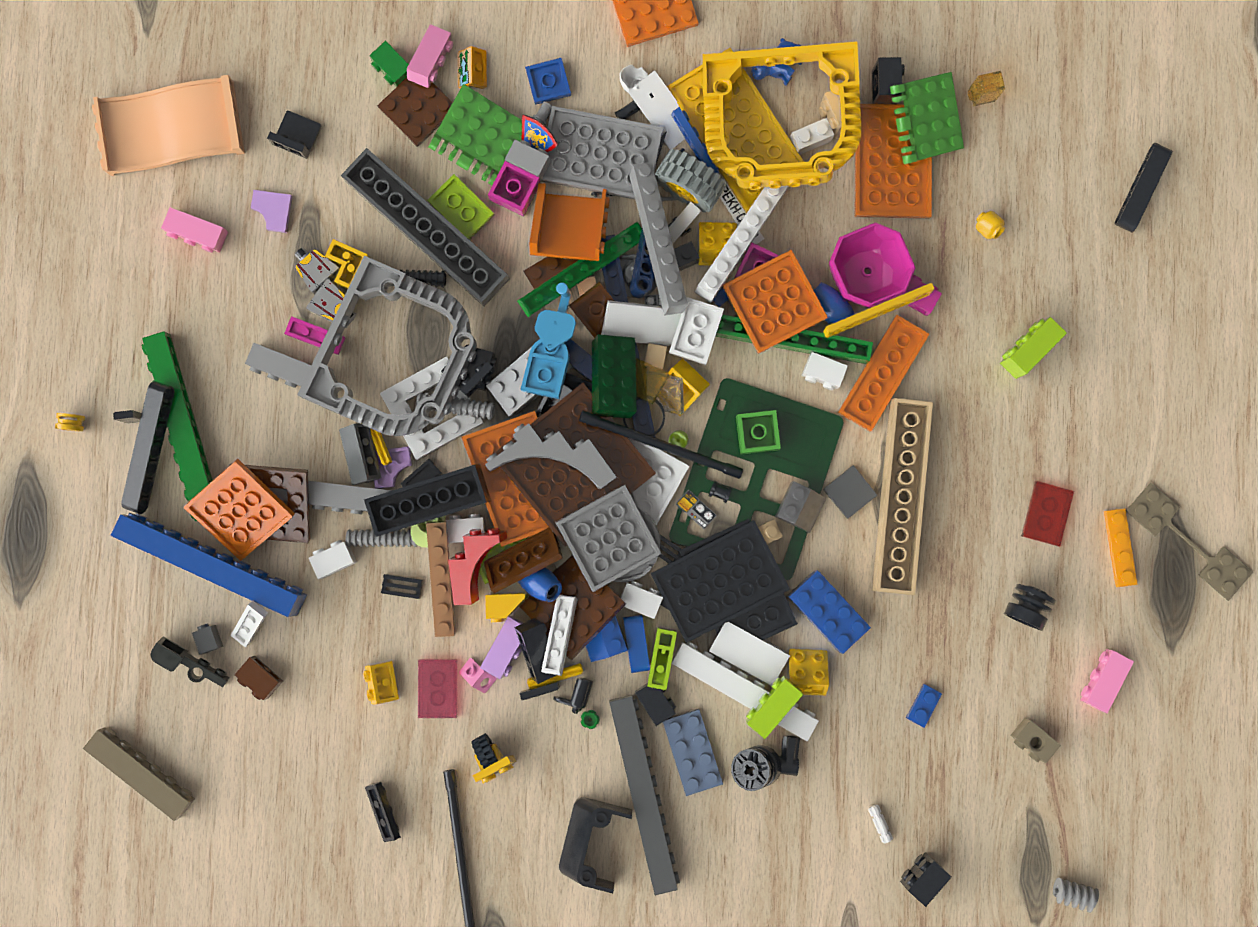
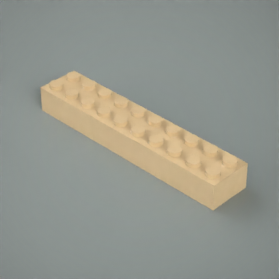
[872,398,933,595]

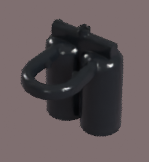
[553,678,593,714]

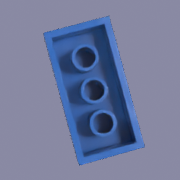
[787,570,871,654]

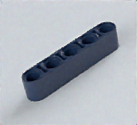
[630,212,665,298]

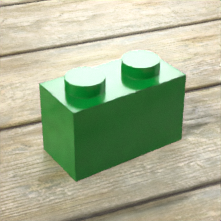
[369,40,409,87]

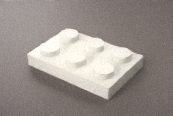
[669,297,724,365]

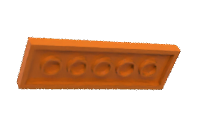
[837,315,929,432]

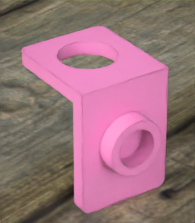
[459,658,496,693]

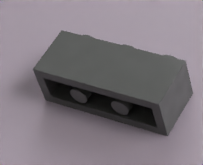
[339,423,382,485]

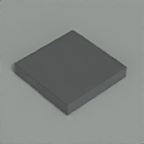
[823,465,877,519]

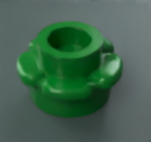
[581,710,600,729]

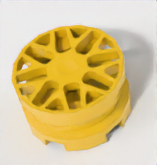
[55,413,85,432]

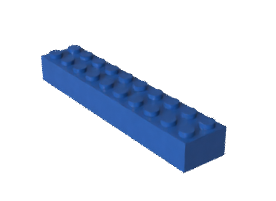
[110,513,307,617]

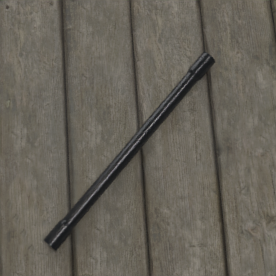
[579,410,743,479]
[443,769,475,927]

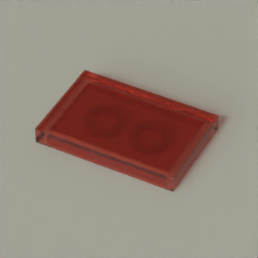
[1021,481,1074,547]

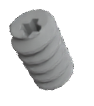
[1053,878,1099,913]

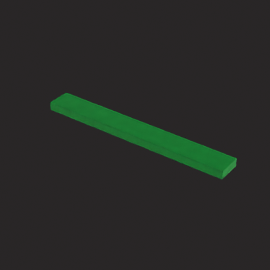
[517,222,642,317]

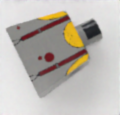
[295,248,340,295]
[306,279,356,323]

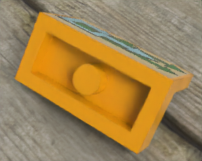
[458,46,487,89]

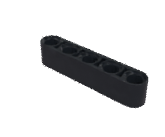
[1114,142,1173,233]

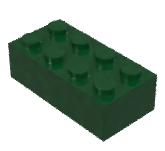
[592,334,637,418]

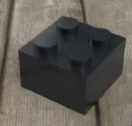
[872,57,905,104]
[900,852,952,907]

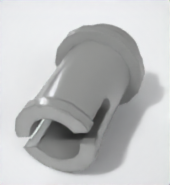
[533,102,552,126]

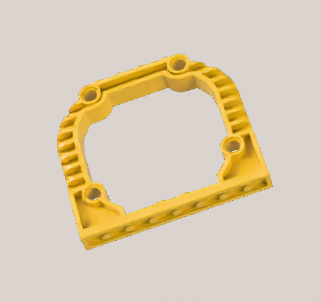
[702,41,861,190]

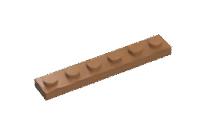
[426,521,455,637]

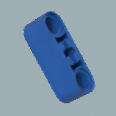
[623,615,650,673]

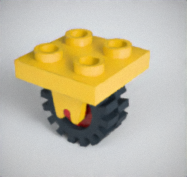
[471,733,517,784]

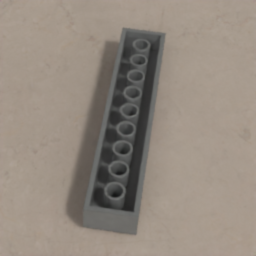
[341,148,509,306]

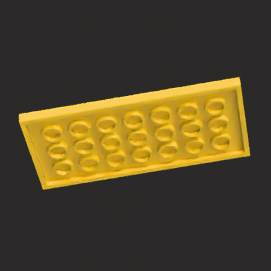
[666,48,804,213]

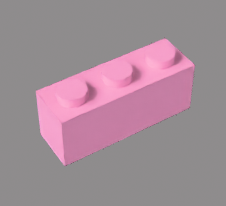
[407,24,453,88]
[161,207,228,253]
[1081,649,1134,714]

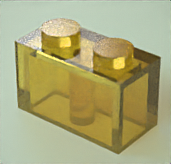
[968,71,1005,106]

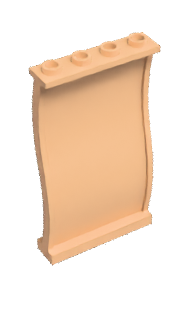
[92,75,245,176]

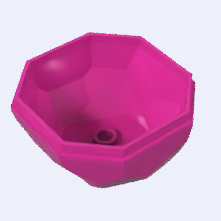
[829,222,916,308]

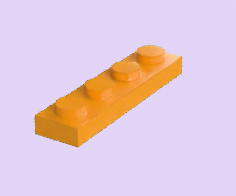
[1104,508,1138,587]

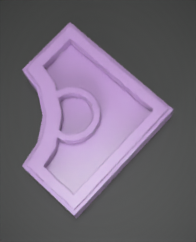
[251,190,292,233]
[374,446,412,489]

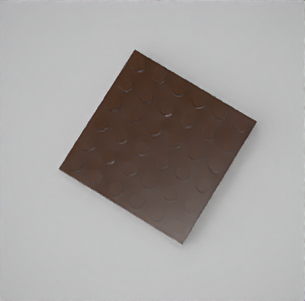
[495,383,656,547]

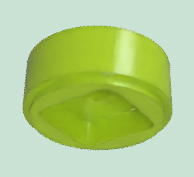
[668,430,689,448]

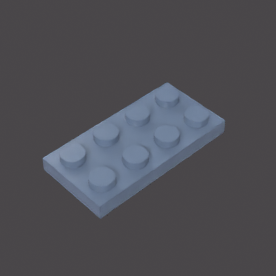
[663,709,723,796]

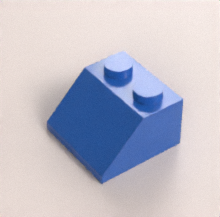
[586,615,628,662]

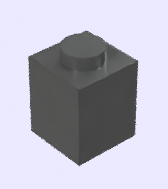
[192,623,224,655]

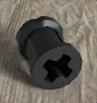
[708,480,733,503]

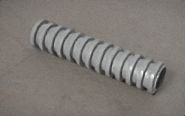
[416,392,495,420]
[346,529,418,547]

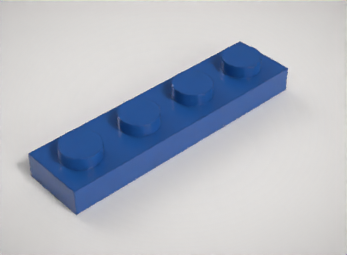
[671,107,719,174]

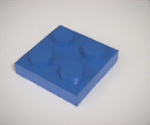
[525,58,571,105]

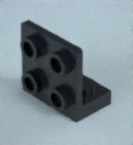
[267,110,322,159]
[441,344,495,398]

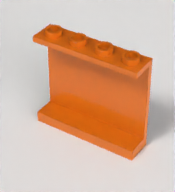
[529,183,610,261]

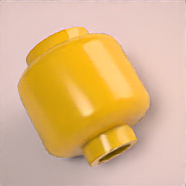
[976,211,1005,239]

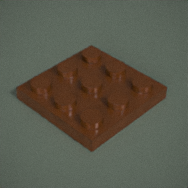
[377,78,453,147]

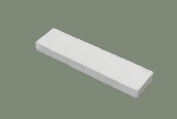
[541,595,577,676]

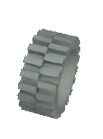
[655,149,726,213]

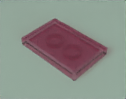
[418,659,458,718]

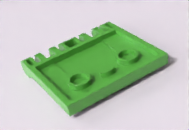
[890,72,964,164]
[428,84,522,186]

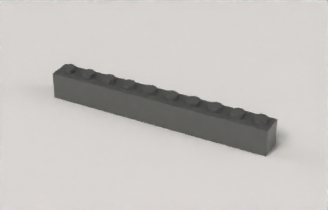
[609,695,680,895]

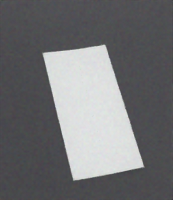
[628,70,685,150]
[709,622,790,686]

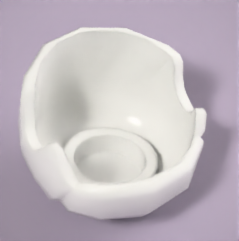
[619,64,648,92]

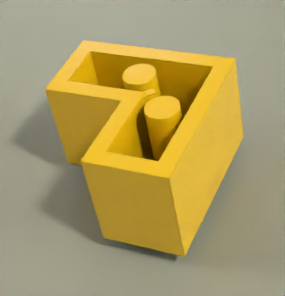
[325,239,370,290]

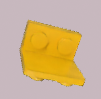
[698,222,737,265]
[789,649,829,696]

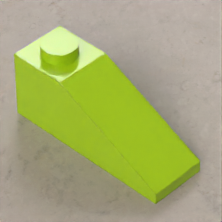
[647,627,677,690]

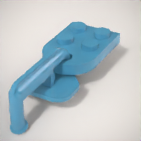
[520,283,576,399]

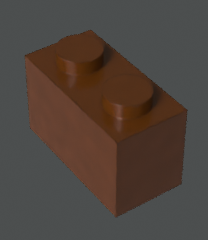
[234,656,283,700]

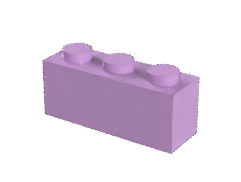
[480,616,523,679]

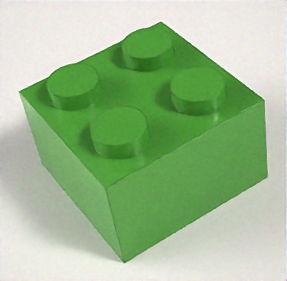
[736,410,781,455]

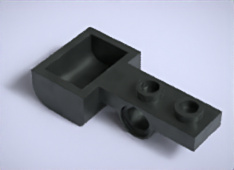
[150,636,230,688]

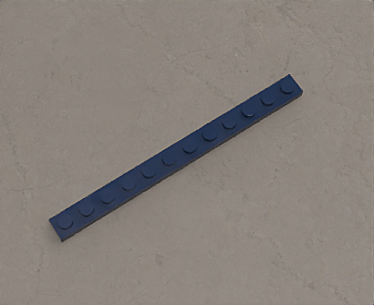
[601,235,656,438]

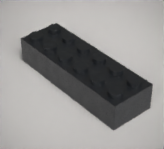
[364,464,491,537]

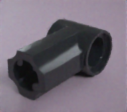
[779,735,800,776]

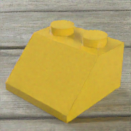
[653,358,710,416]
[485,593,528,622]

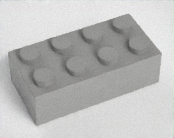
[486,347,573,416]

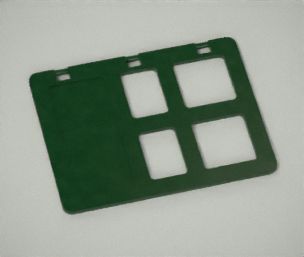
[669,378,844,580]

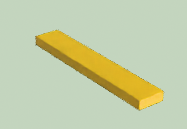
[823,283,935,338]

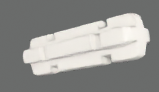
[868,805,893,843]

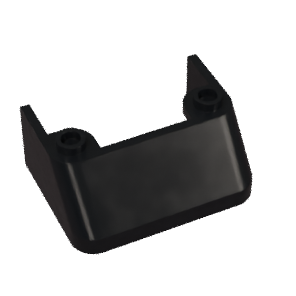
[559,797,632,894]

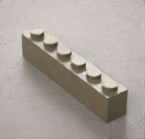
[83,728,195,821]

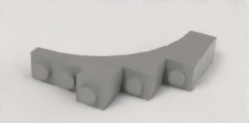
[485,424,616,490]

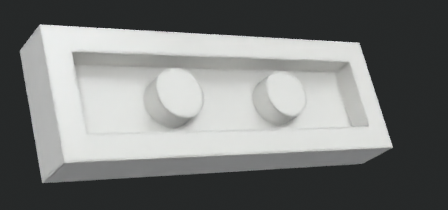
[230,601,268,648]

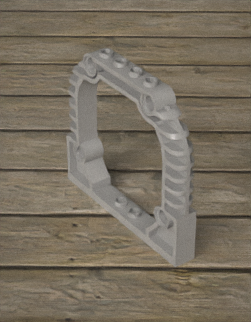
[297,256,477,436]

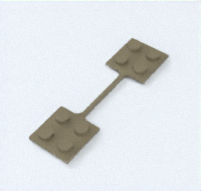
[1126,483,1253,601]

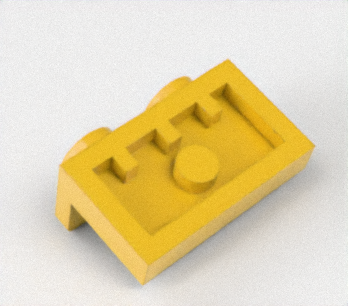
[363,661,399,704]

